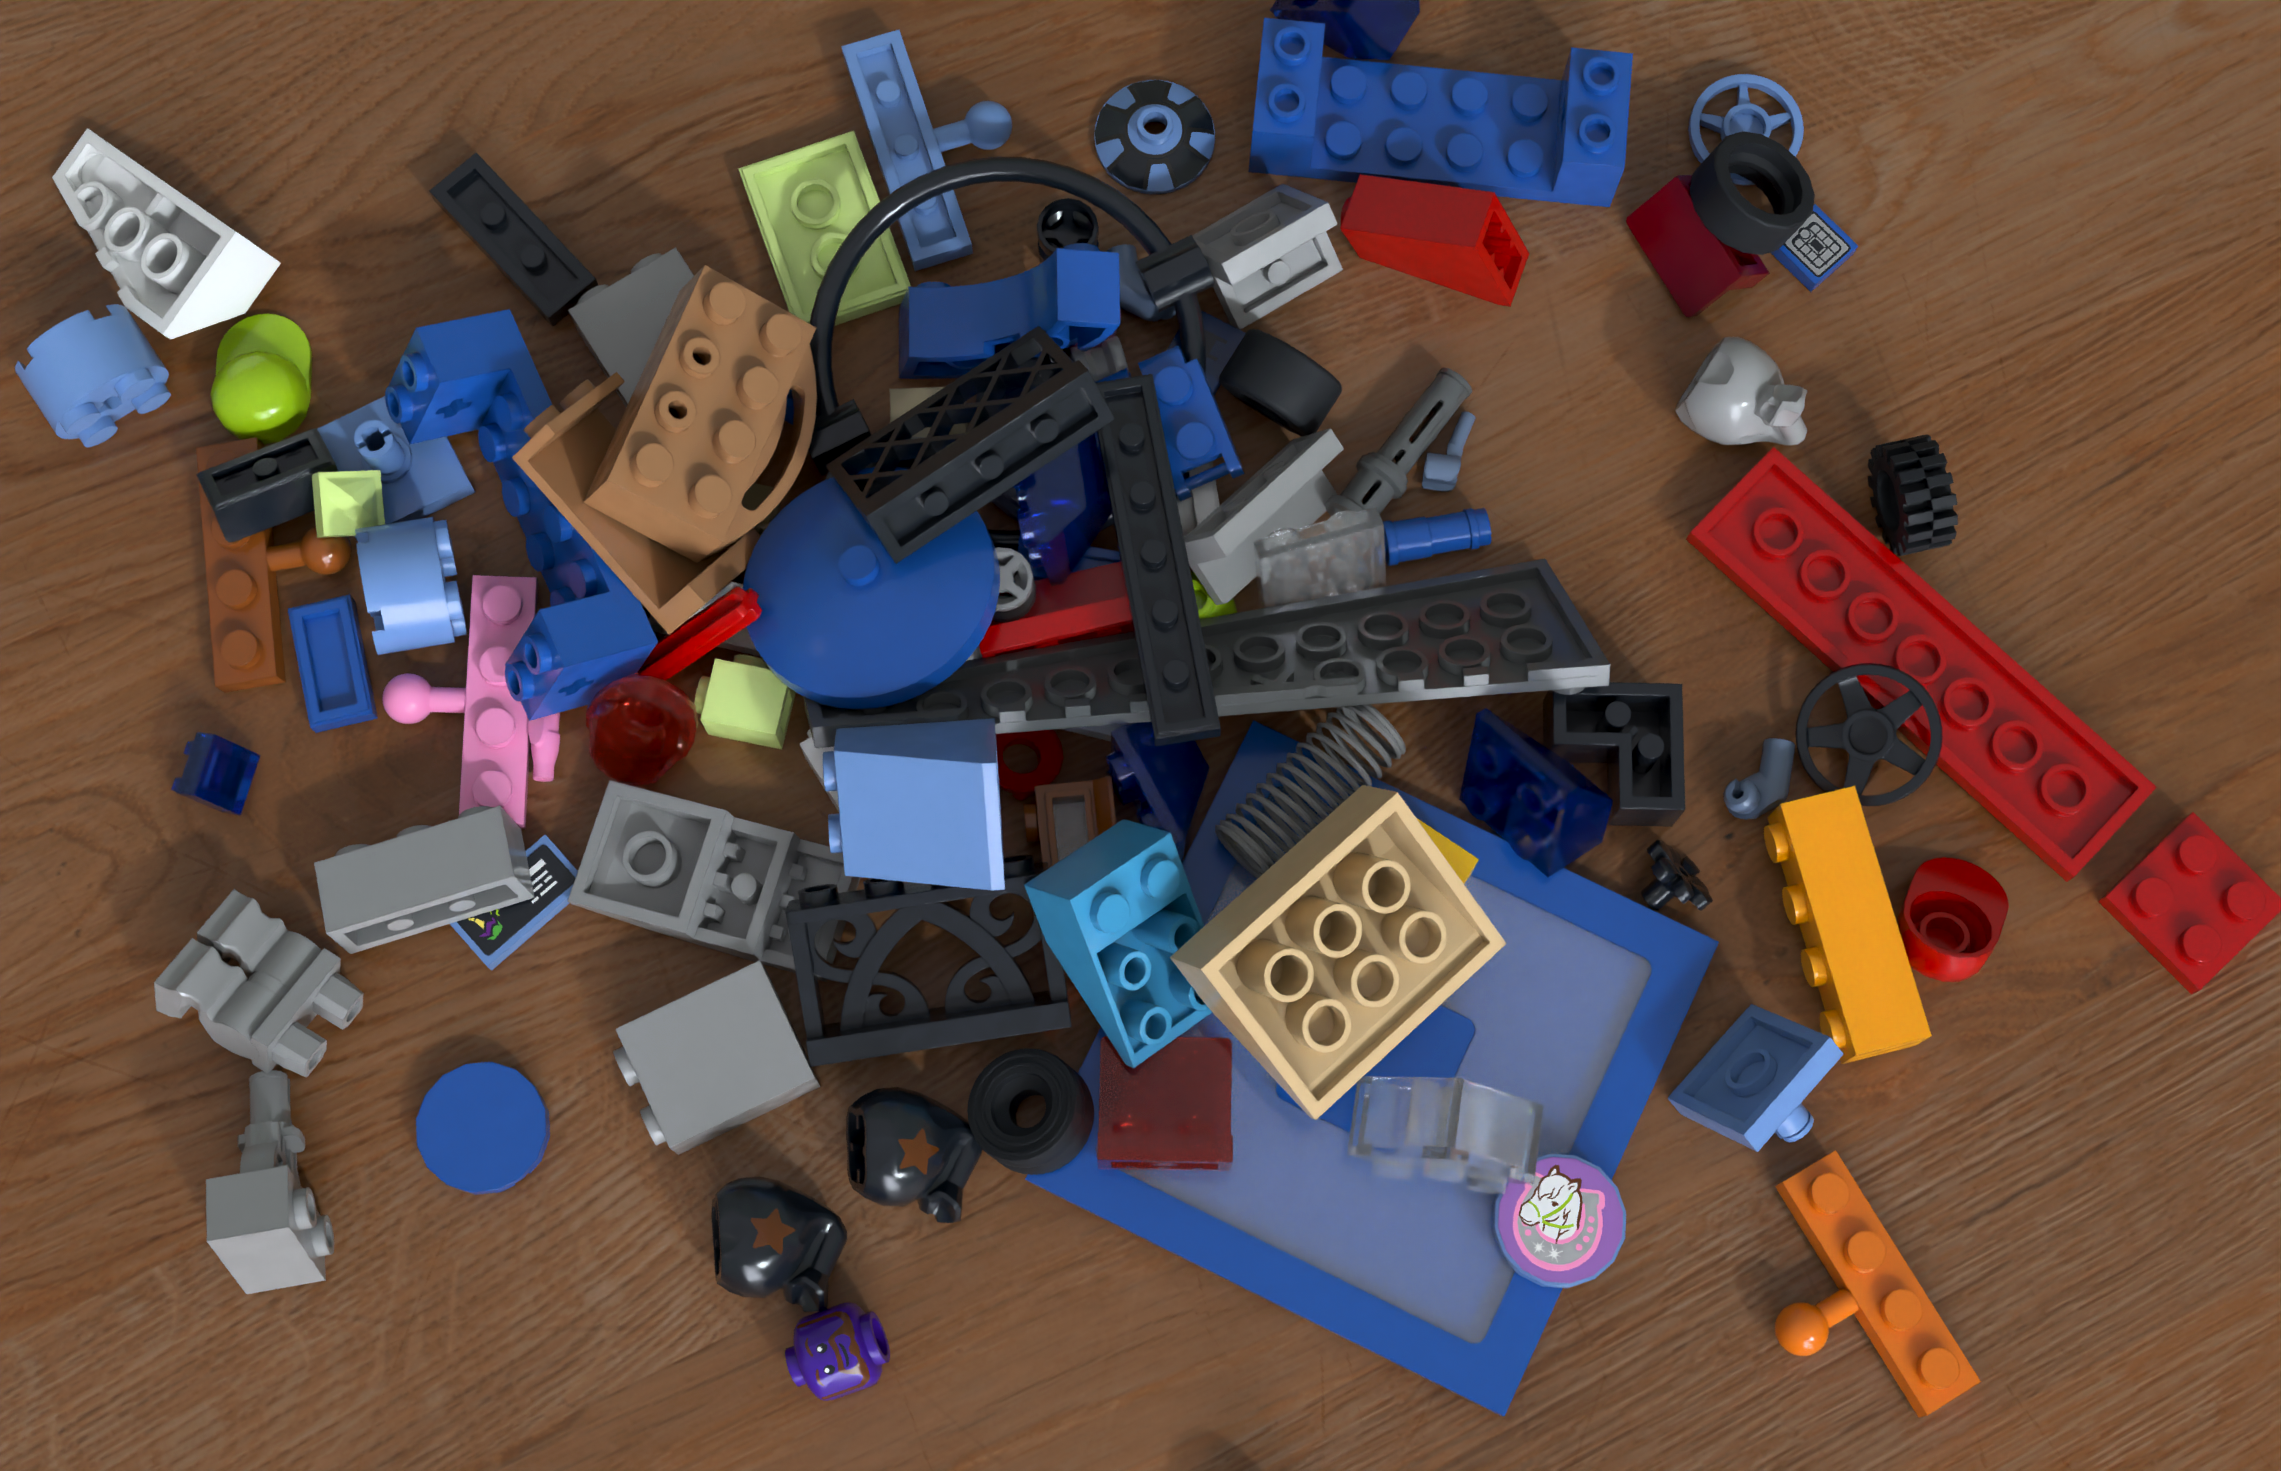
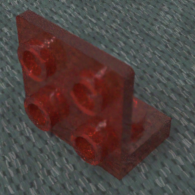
[1097,1036,1233,1171]

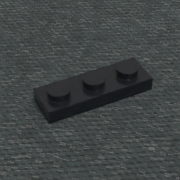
[429,153,599,327]

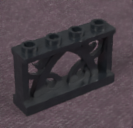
[785,855,1072,1067]

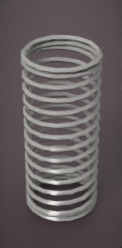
[1215,704,1406,879]

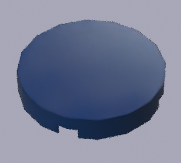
[416,1062,550,1195]

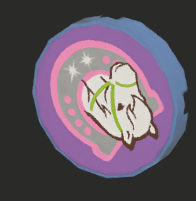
[1492,1154,1626,1288]

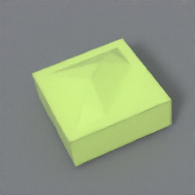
[311,470,385,538]

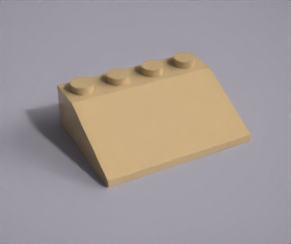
[1170,785,1507,1120]

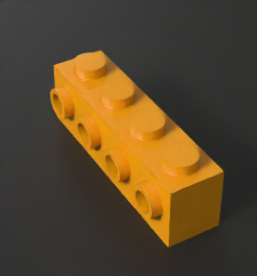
[1764,786,1932,1064]

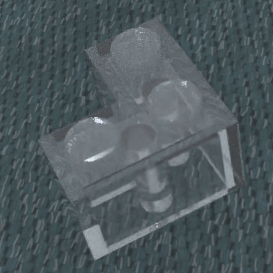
[1347,1076,1544,1194]

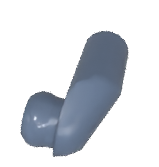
[1106,244,1176,322]
[1723,738,1796,820]

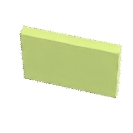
[738,131,911,326]

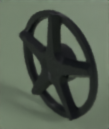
[1795,663,1943,807]

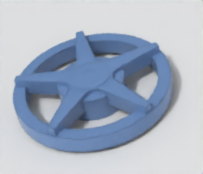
[1688,74,1804,185]

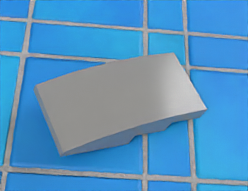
[568,780,861,982]

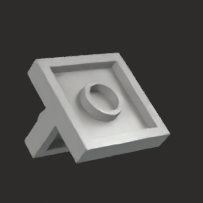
[1192,184,1343,330]

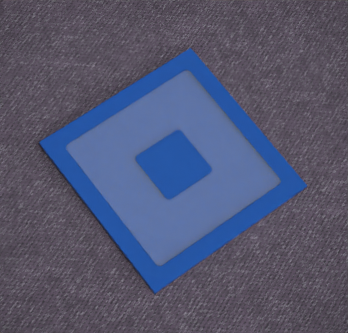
[1025,720,1719,1417]

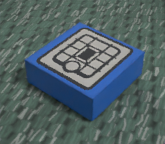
[1770,204,1858,292]

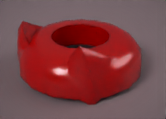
[996,729,1064,801]

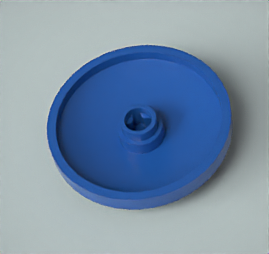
[743,467,1000,709]

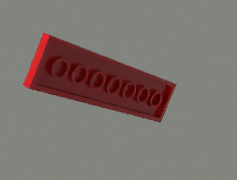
[1686,447,2157,882]

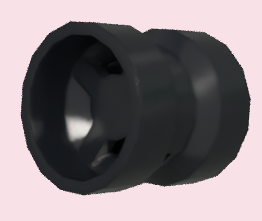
[1037,198,1099,263]

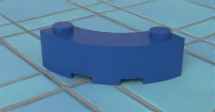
[899,243,1120,379]

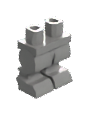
[154,889,364,1077]

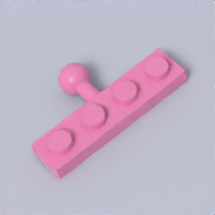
[382,575,538,829]

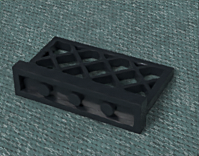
[826,326,1115,564]

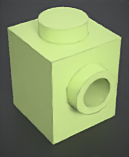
[694,655,796,750]

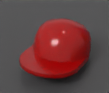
[1897,857,2009,982]

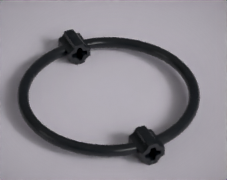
[808,157,1215,551]

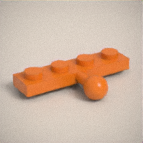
[1775,1150,1981,1418]

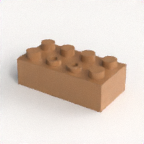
[583,265,817,563]

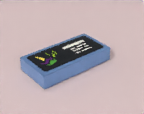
[450,835,578,971]

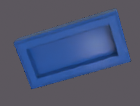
[288,594,378,733]

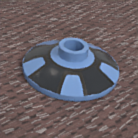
[1094,80,1215,194]

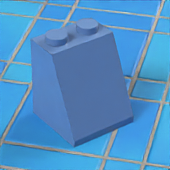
[823,718,1005,891]

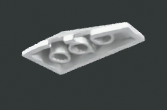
[52,128,281,339]

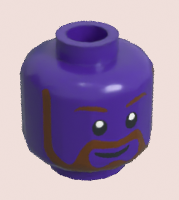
[785,1302,890,1401]

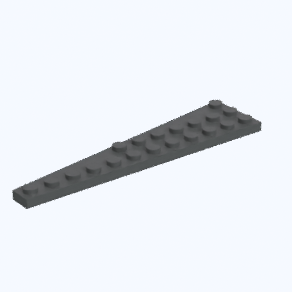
[803,559,1610,748]

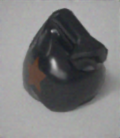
[846,1087,983,1223]
[711,1177,848,1312]

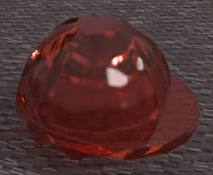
[586,673,698,786]

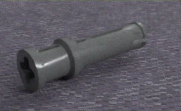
[1325,368,1472,539]

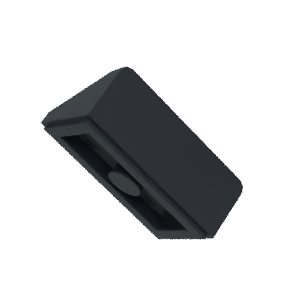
[196,428,338,542]

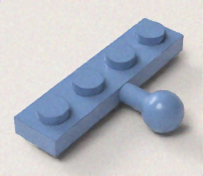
[841,29,1012,271]

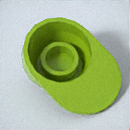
[210,314,312,445]

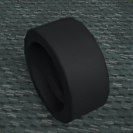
[1690,131,1815,255]

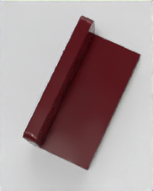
[1626,175,1770,317]

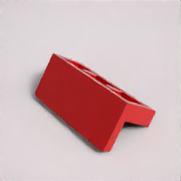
[979,562,1134,658]

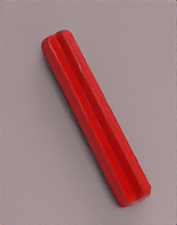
[631,587,762,689]

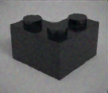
[1543,682,1685,827]

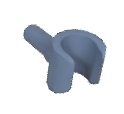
[1422,411,1476,492]

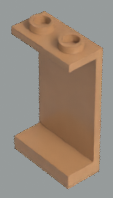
[512,372,761,635]

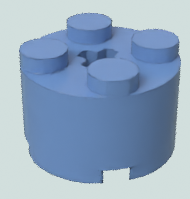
[15,304,171,447]
[355,517,468,655]

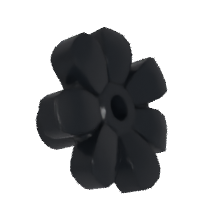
[1641,839,1713,911]

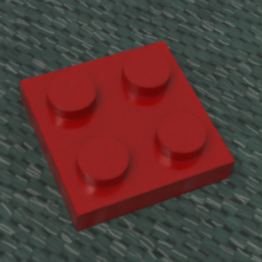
[2098,812,2281,995]

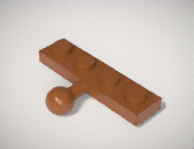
[196,437,352,693]

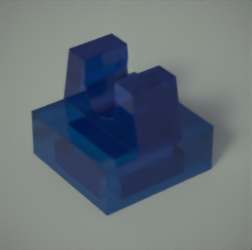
[171,732,261,815]

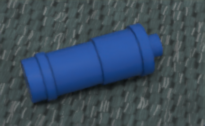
[1370,508,1491,566]

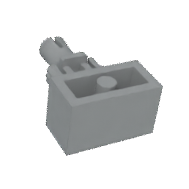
[206,1070,334,1294]

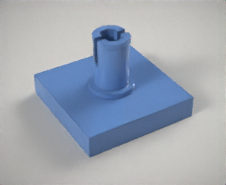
[317,396,475,541]
[1667,1004,1844,1152]

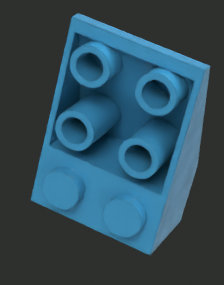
[1024,819,1212,1068]

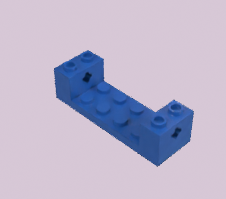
[1248,18,1633,207]
[385,309,658,721]

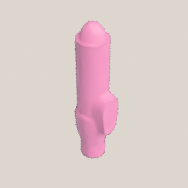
[528,713,560,782]

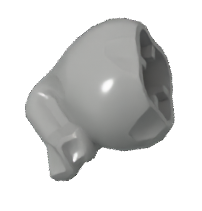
[1675,337,1807,445]

